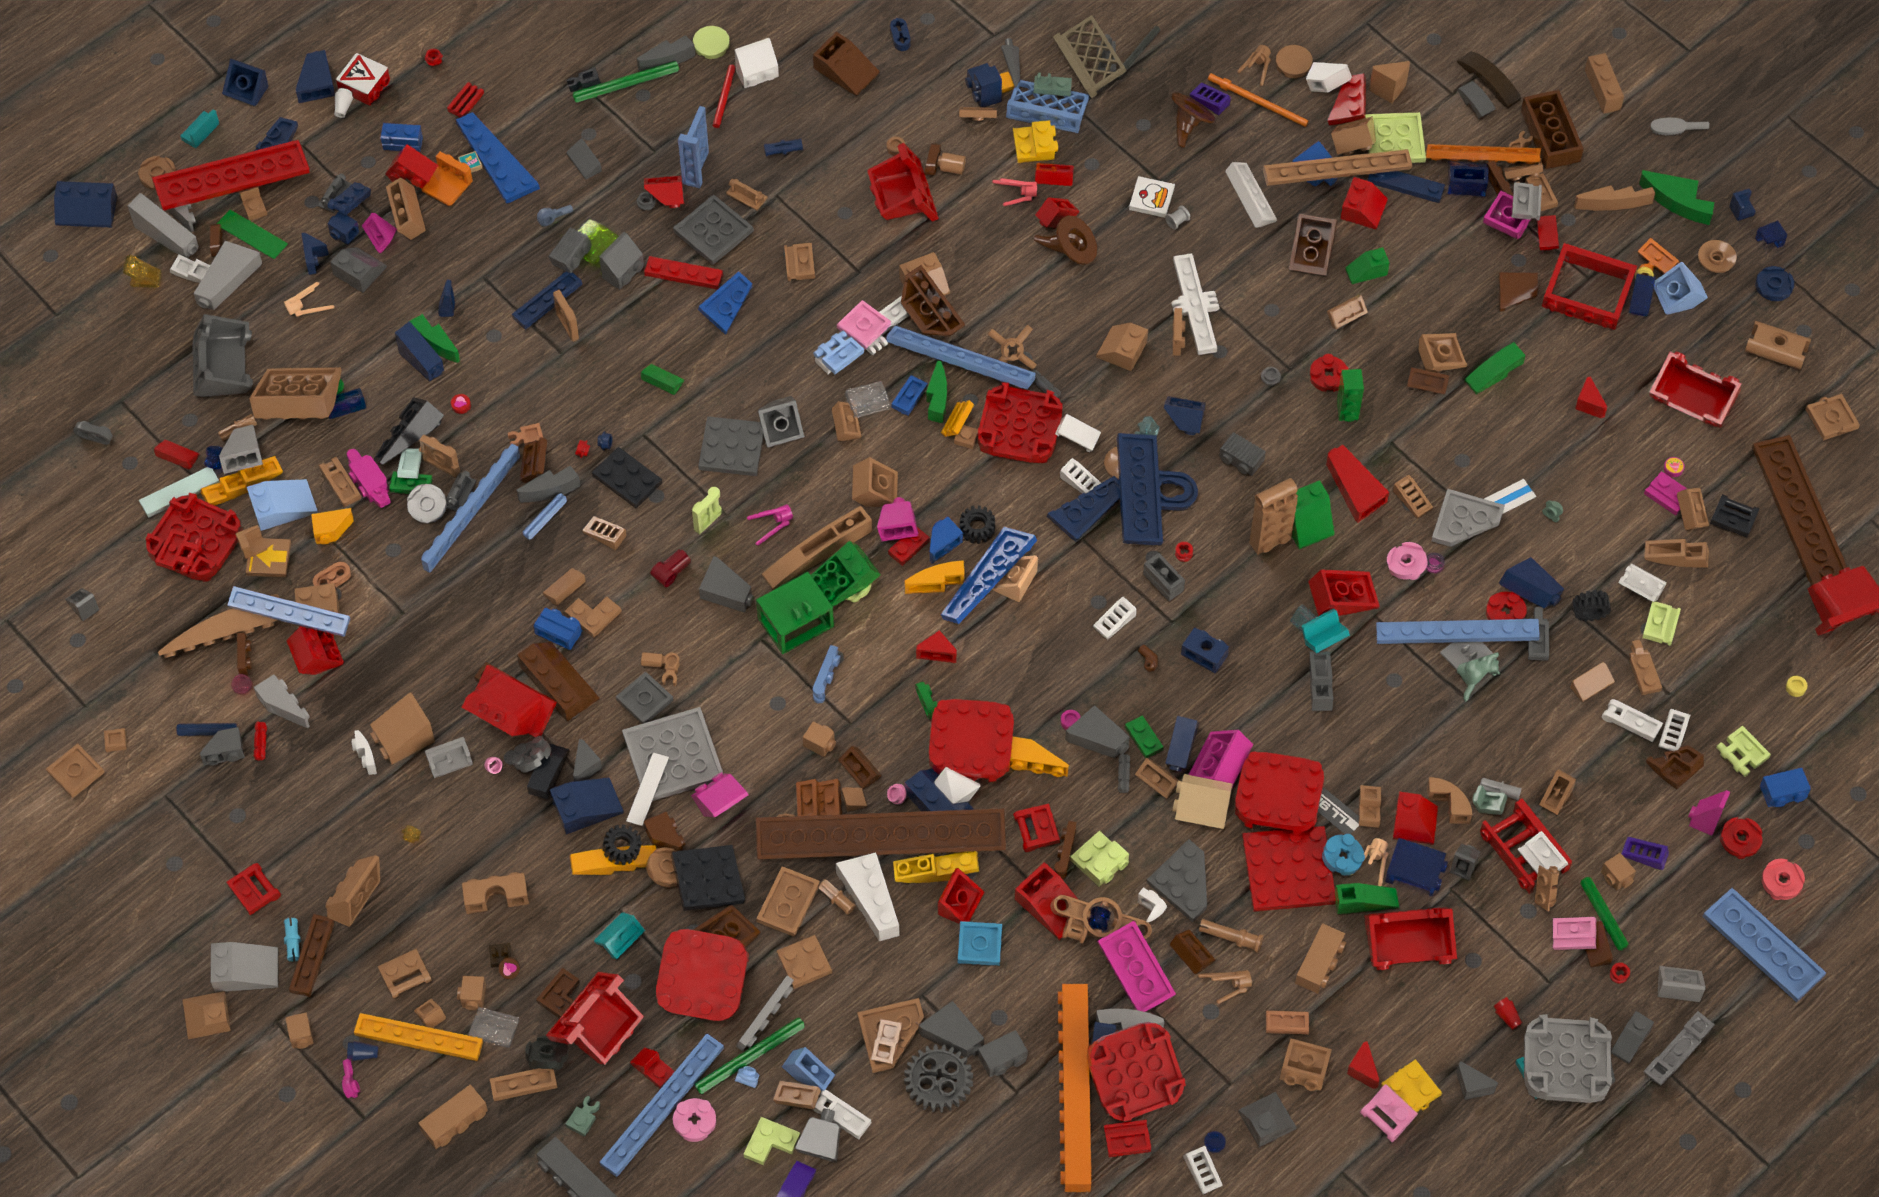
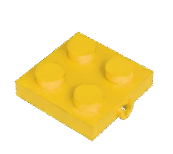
[1381,1059,1442,1112]

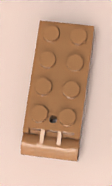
[1249,478,1298,555]

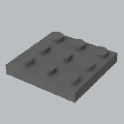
[673,195,754,265]
[698,416,764,476]

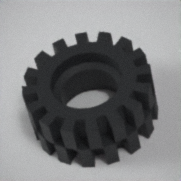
[960,505,995,544]
[1573,590,1611,621]
[602,824,642,865]

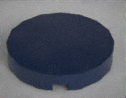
[1755,266,1795,301]

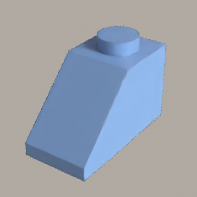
[782,1047,835,1091]

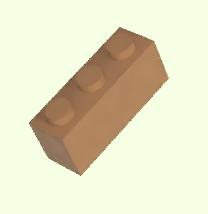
[1585,53,1624,114]
[386,177,426,240]
[1295,923,1347,994]
[418,1084,488,1149]

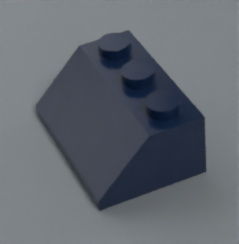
[54,181,118,228]
[905,769,974,812]

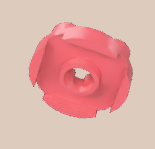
[1762,859,1805,900]

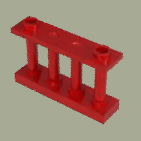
[1480,798,1572,894]

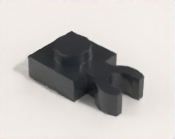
[567,67,601,92]

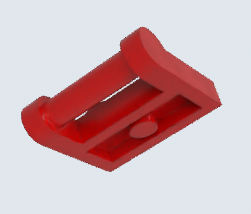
[1013,804,1060,852]
[226,863,281,915]

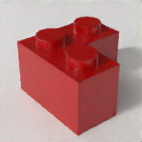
[385,144,439,189]

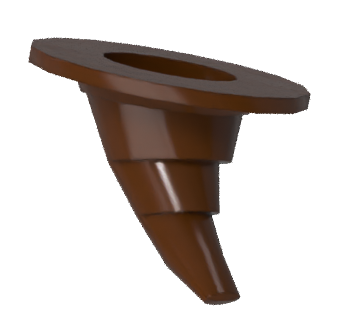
[1171,92,1215,148]
[1034,215,1097,265]

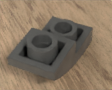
[1457,81,1496,119]

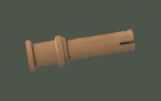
[1199,919,1264,953]

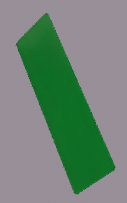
[217,210,288,259]

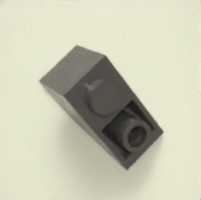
[200,727,245,766]

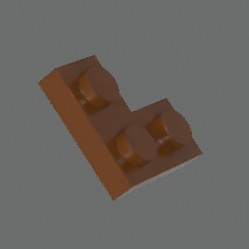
[536,968,580,1018]

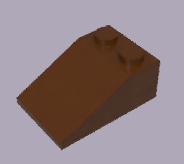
[1289,214,1338,276]
[693,905,761,948]

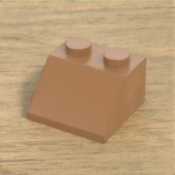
[1331,116,1376,156]
[899,252,950,296]
[1096,323,1148,371]
[852,457,898,507]

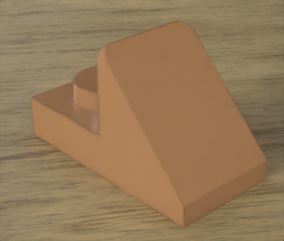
[238,186,267,221]

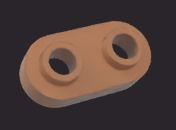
[313,562,351,587]

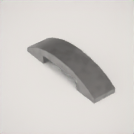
[1643,1011,1715,1086]

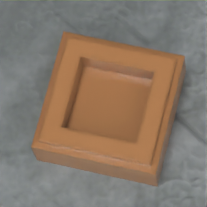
[104,728,127,752]

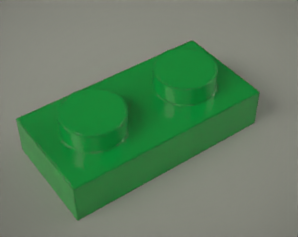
[390,471,433,494]
[1125,715,1163,759]

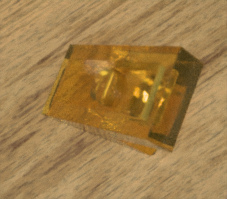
[123,254,161,288]

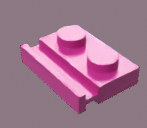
[1644,471,1687,516]

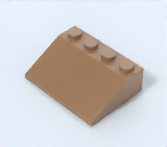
[249,367,341,420]

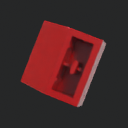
[286,626,344,675]

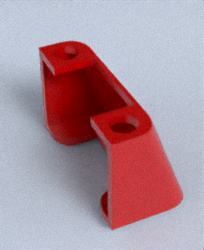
[1649,352,1742,428]

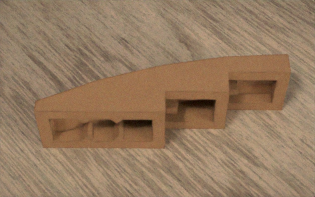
[1574,185,1655,211]

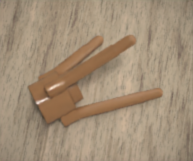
[1237,45,1271,86]
[1198,970,1252,1004]

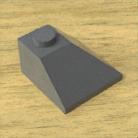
[758,396,804,447]
[1238,1092,1297,1147]

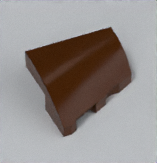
[1498,272,1538,311]
[1646,745,1704,789]

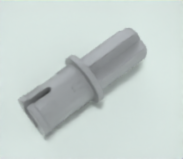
[1480,778,1522,801]

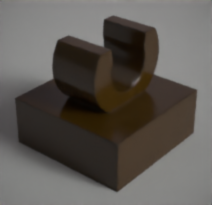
[489,943,512,968]

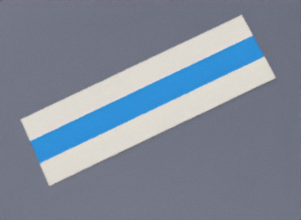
[1484,479,1537,513]

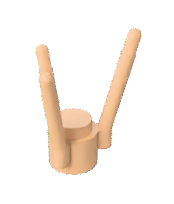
[284,282,334,317]
[1351,838,1389,886]

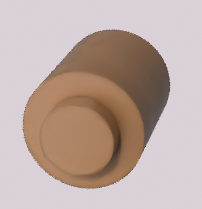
[937,152,966,175]

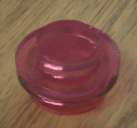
[231,674,252,694]

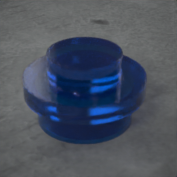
[1204,1131,1226,1153]

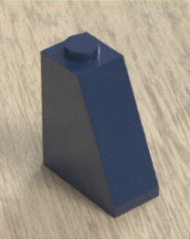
[296,50,335,103]
[395,321,444,382]
[1499,557,1564,609]
[1165,716,1199,772]

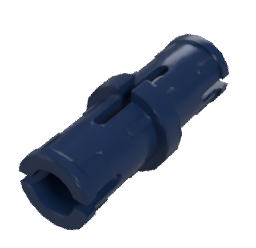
[764,138,803,156]

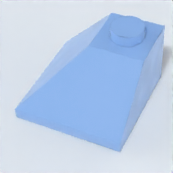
[1652,262,1708,315]

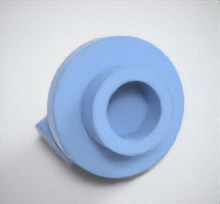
[735,1066,759,1088]

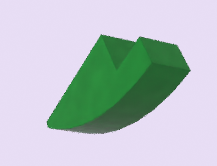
[1639,170,1715,225]

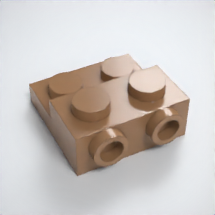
[1280,1038,1332,1091]

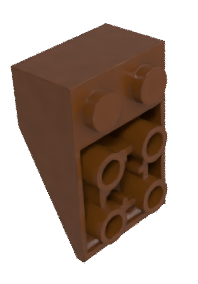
[813,32,880,96]

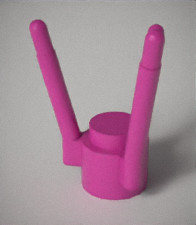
[747,504,793,546]

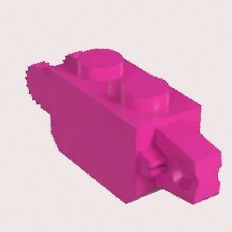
[346,449,391,508]

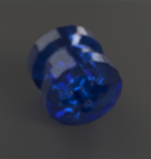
[204,446,223,469]
[1088,906,1111,931]

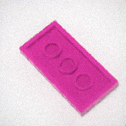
[1097,921,1176,1012]

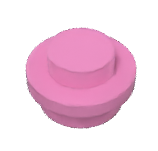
[887,784,906,804]

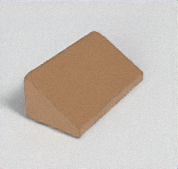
[832,401,862,441]
[1677,488,1709,530]
[543,568,586,606]
[1570,662,1615,702]
[1135,758,1178,799]

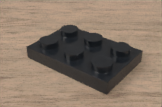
[592,447,662,508]

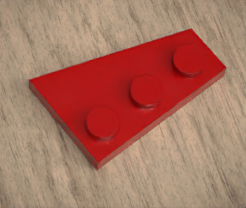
[1328,73,1366,126]

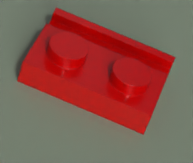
[1104,1120,1151,1157]

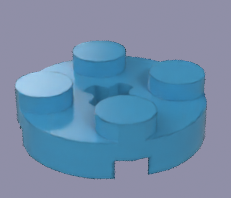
[1322,834,1365,876]

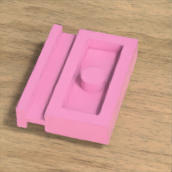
[1553,917,1596,950]

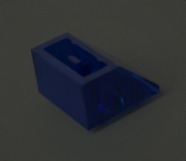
[1448,161,1488,196]

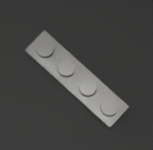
[736,976,794,1051]

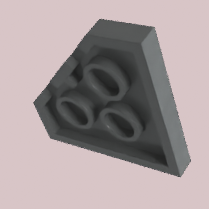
[1147,839,1207,922]

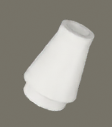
[334,88,353,118]

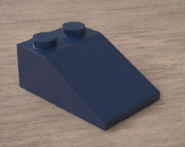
[550,777,624,835]

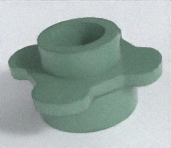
[1542,500,1563,522]

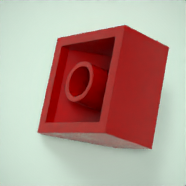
[1340,177,1388,230]

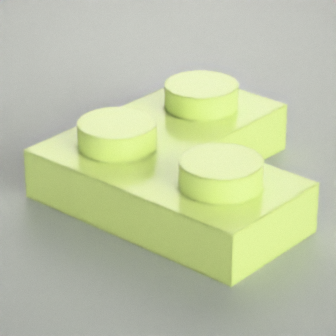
[743,1117,801,1165]

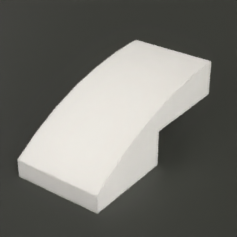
[170,255,210,283]

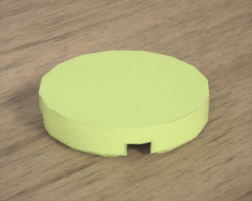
[693,26,730,59]

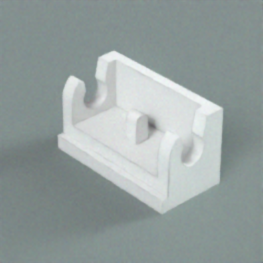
[1055,414,1101,452]
[1618,564,1667,602]

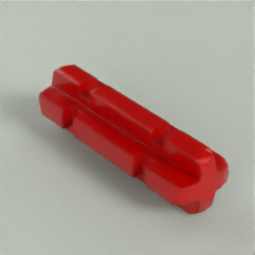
[254,722,267,760]

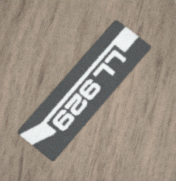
[1318,787,1359,834]

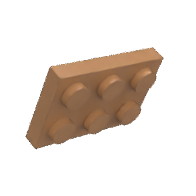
[756,867,820,937]

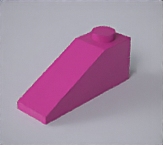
[1688,790,1730,836]

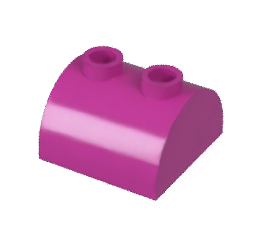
[1483,191,1530,239]

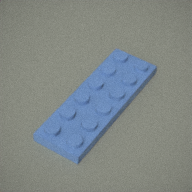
[1703,888,1826,1002]

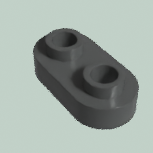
[73,421,113,445]

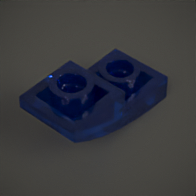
[1629,274,1656,317]

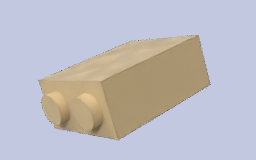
[1173,774,1233,829]

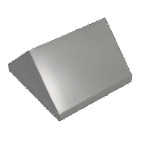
[1657,966,1706,1002]

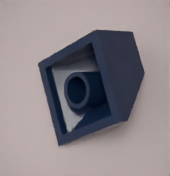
[1164,396,1206,435]

